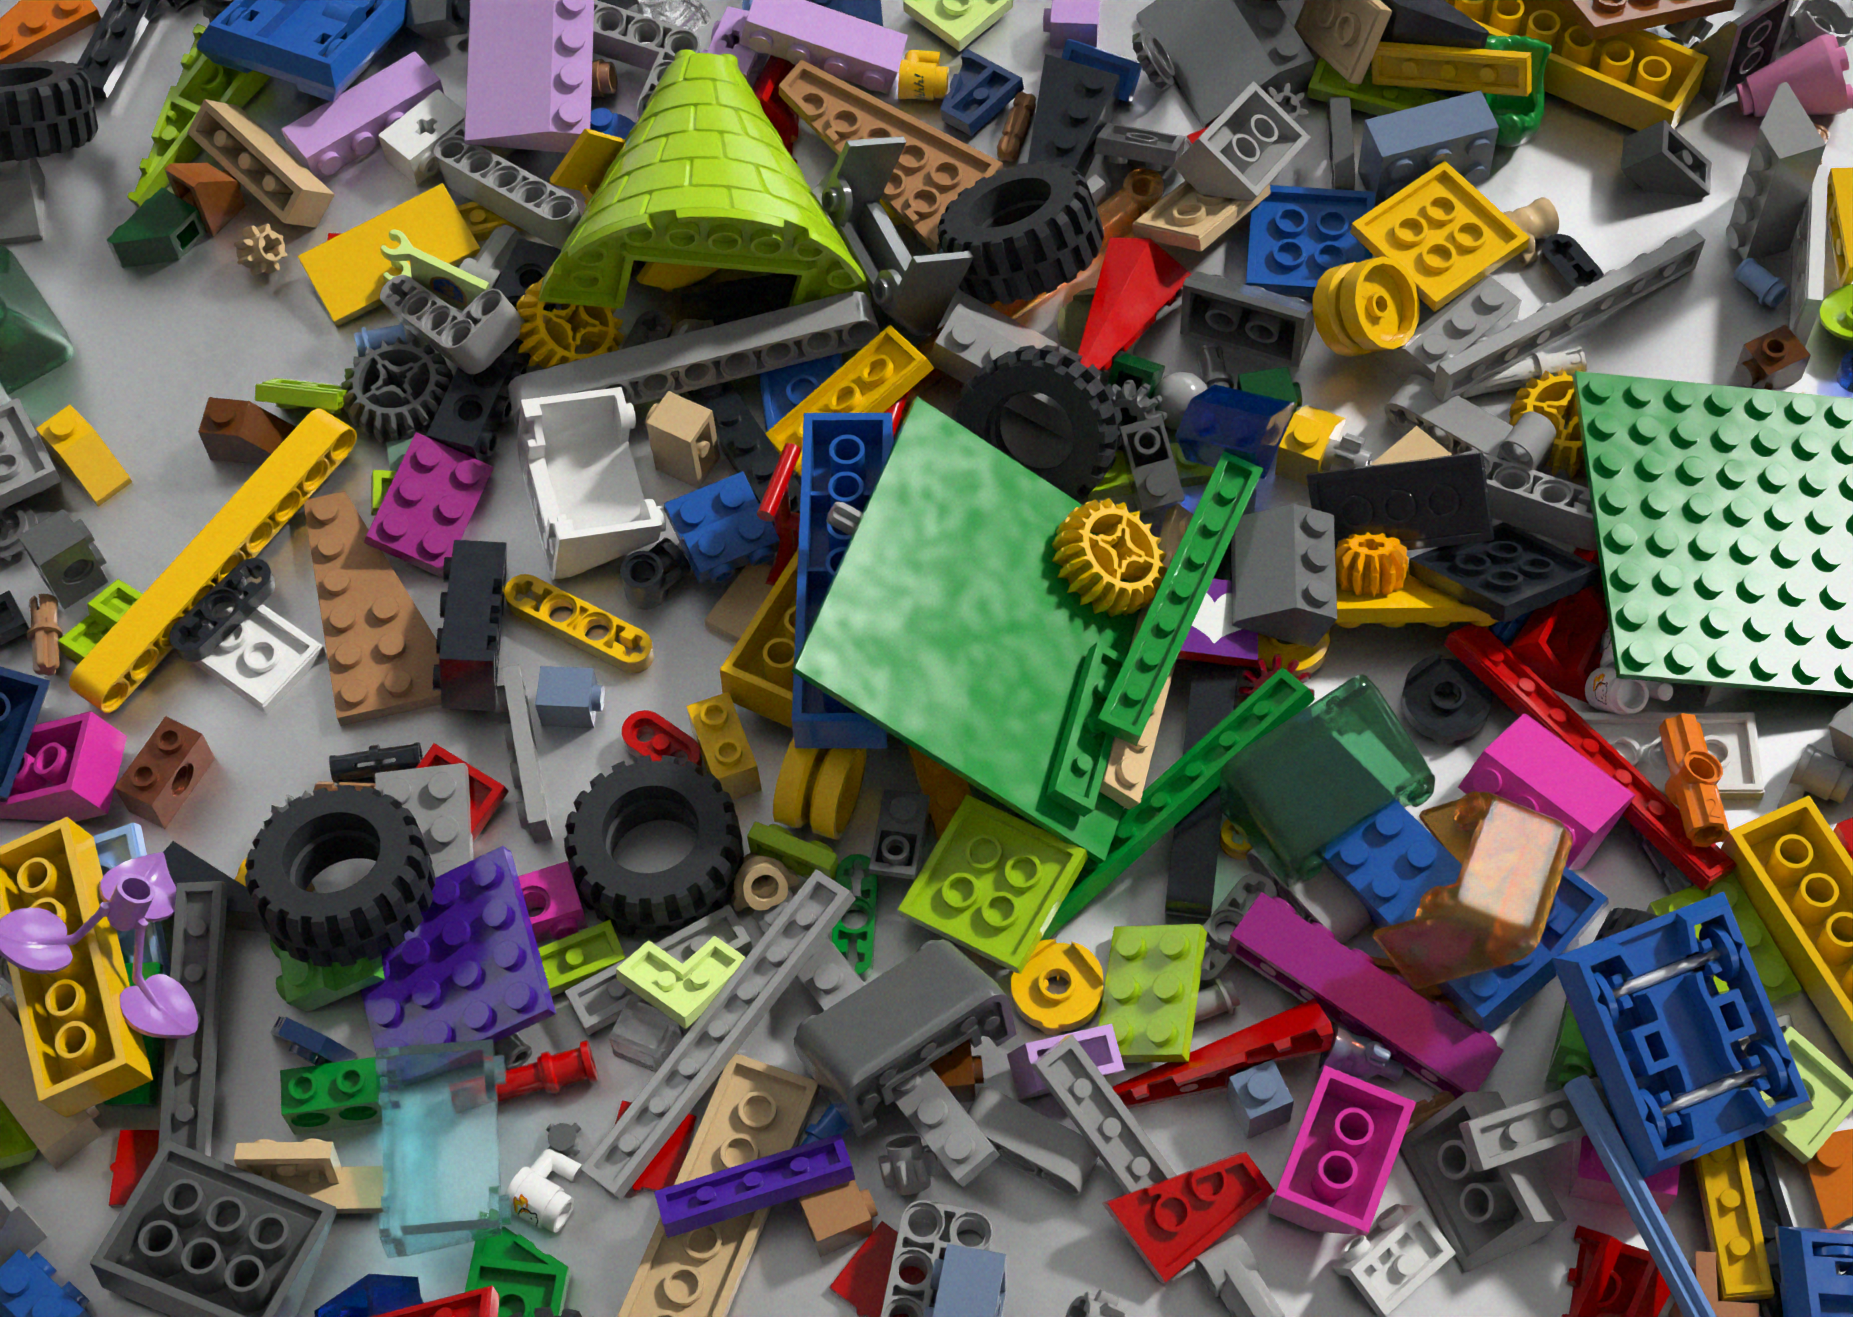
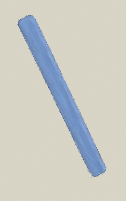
[1564,1075,1717,1317]

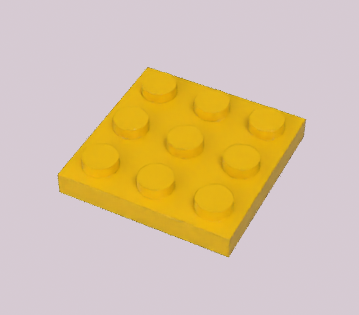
[1351,161,1530,312]

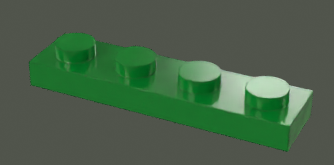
[1046,642,1126,817]

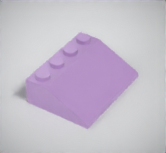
[464,0,594,153]

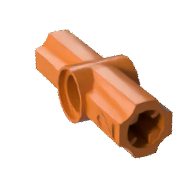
[1658,713,1730,847]

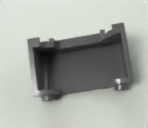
[794,939,1017,1138]

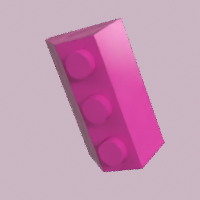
[1458,714,1636,870]
[1268,1065,1416,1236]

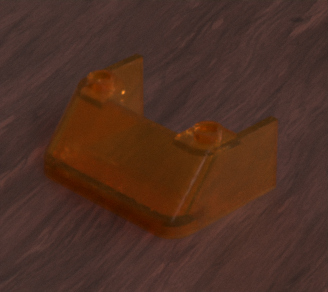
[1372,791,1573,990]

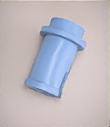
[1733,257,1789,308]
[354,323,407,357]

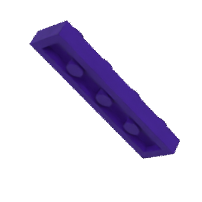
[654,1133,855,1238]

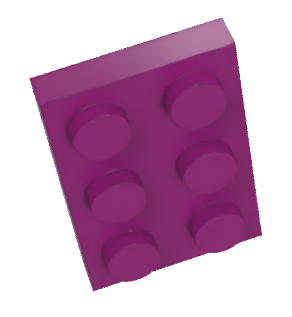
[364,432,494,578]

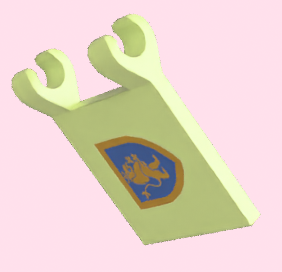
[380,229,489,311]

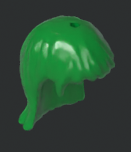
[1482,34,1552,147]

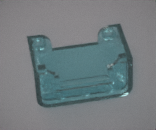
[376,1039,512,1258]

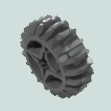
[341,336,453,443]

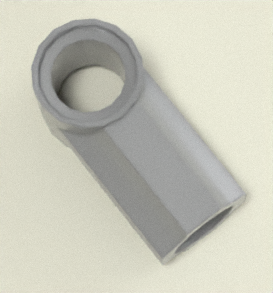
[459,224,526,289]
[1194,1234,1285,1317]

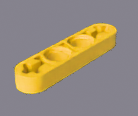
[504,574,654,673]

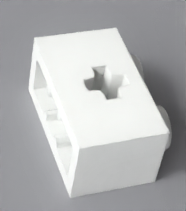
[378,89,465,185]

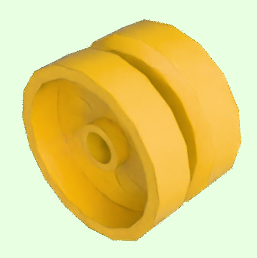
[1312,256,1420,357]
[773,737,867,840]

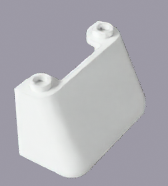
[517,387,666,580]

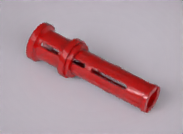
[451,1040,598,1115]

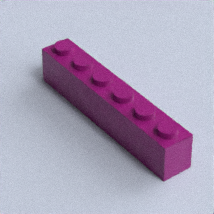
[1226,892,1504,1100]

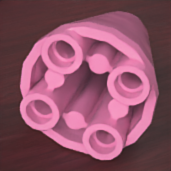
[1736,34,1853,117]

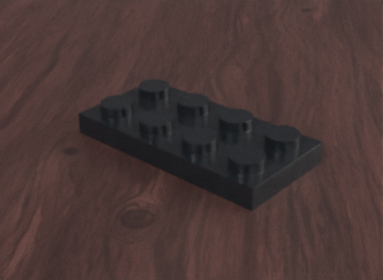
[1307,451,1494,550]

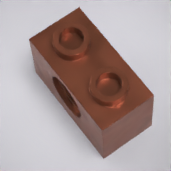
[114,716,215,829]

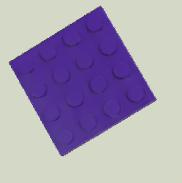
[361,846,556,1090]

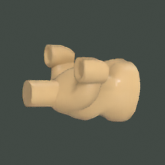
[1504,197,1559,267]
[731,853,800,911]

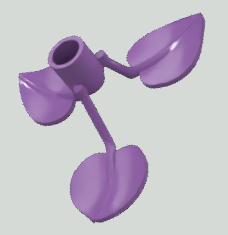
[0,852,198,1039]

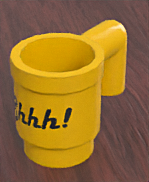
[898,50,949,101]

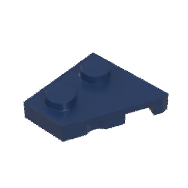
[940,49,1024,136]
[270,1016,357,1065]

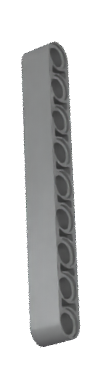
[508,291,879,426]

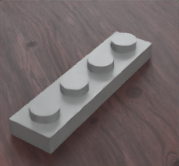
[496,664,552,843]
[565,904,753,1035]
[1031,1034,1176,1194]

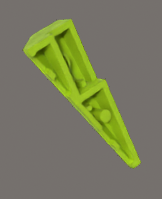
[127,23,272,208]

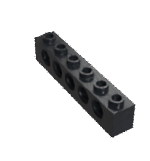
[426,238,561,462]

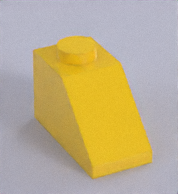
[36,404,132,507]
[1275,405,1346,486]

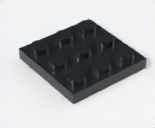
[1409,522,1601,622]

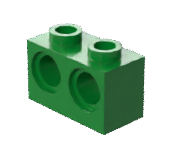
[280,1057,388,1135]

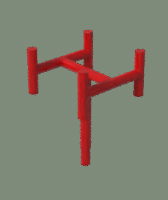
[757,390,910,586]

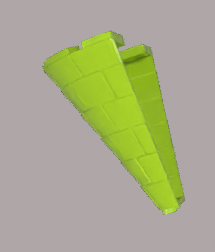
[539,49,872,309]

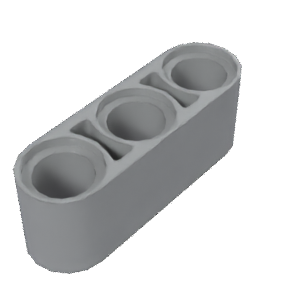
[1246,826,1371,945]
[967,1087,1100,1196]

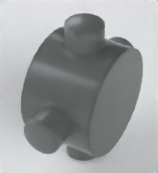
[546,1123,581,1157]

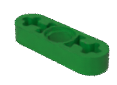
[832,854,879,982]

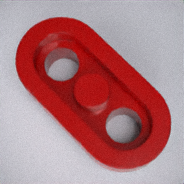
[622,710,702,766]

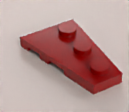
[1102,1152,1275,1283]

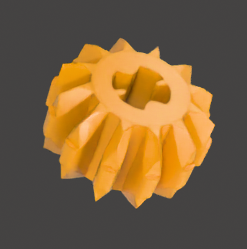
[1335,532,1409,597]

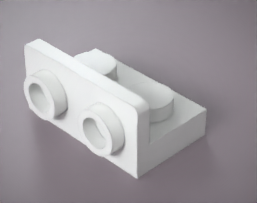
[1333,1204,1456,1317]

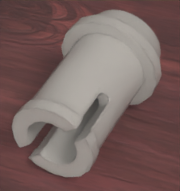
[1194,978,1240,1023]

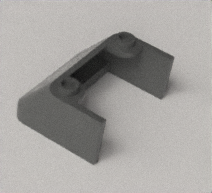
[821,136,974,336]

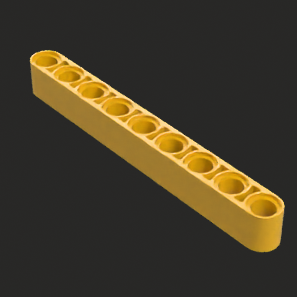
[69,408,357,713]

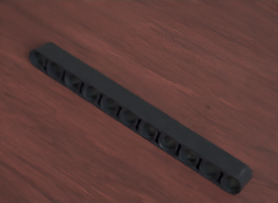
[1165,489,1257,919]

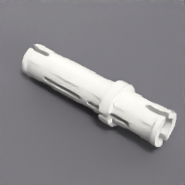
[1459,347,1587,399]

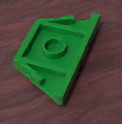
[465,1212,571,1317]

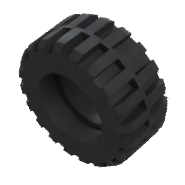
[0,60,98,163]
[937,161,1104,304]
[951,345,1122,502]
[564,755,744,938]
[245,785,435,967]

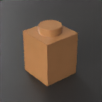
[799,1180,878,1257]

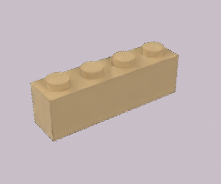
[187,99,335,228]
[0,993,103,1169]

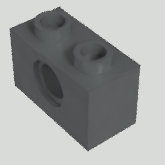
[18,509,108,610]

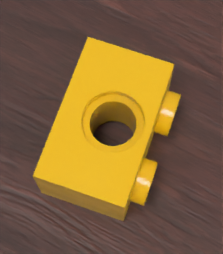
[686,692,762,800]

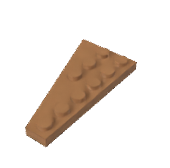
[779,60,1003,254]
[304,491,441,726]

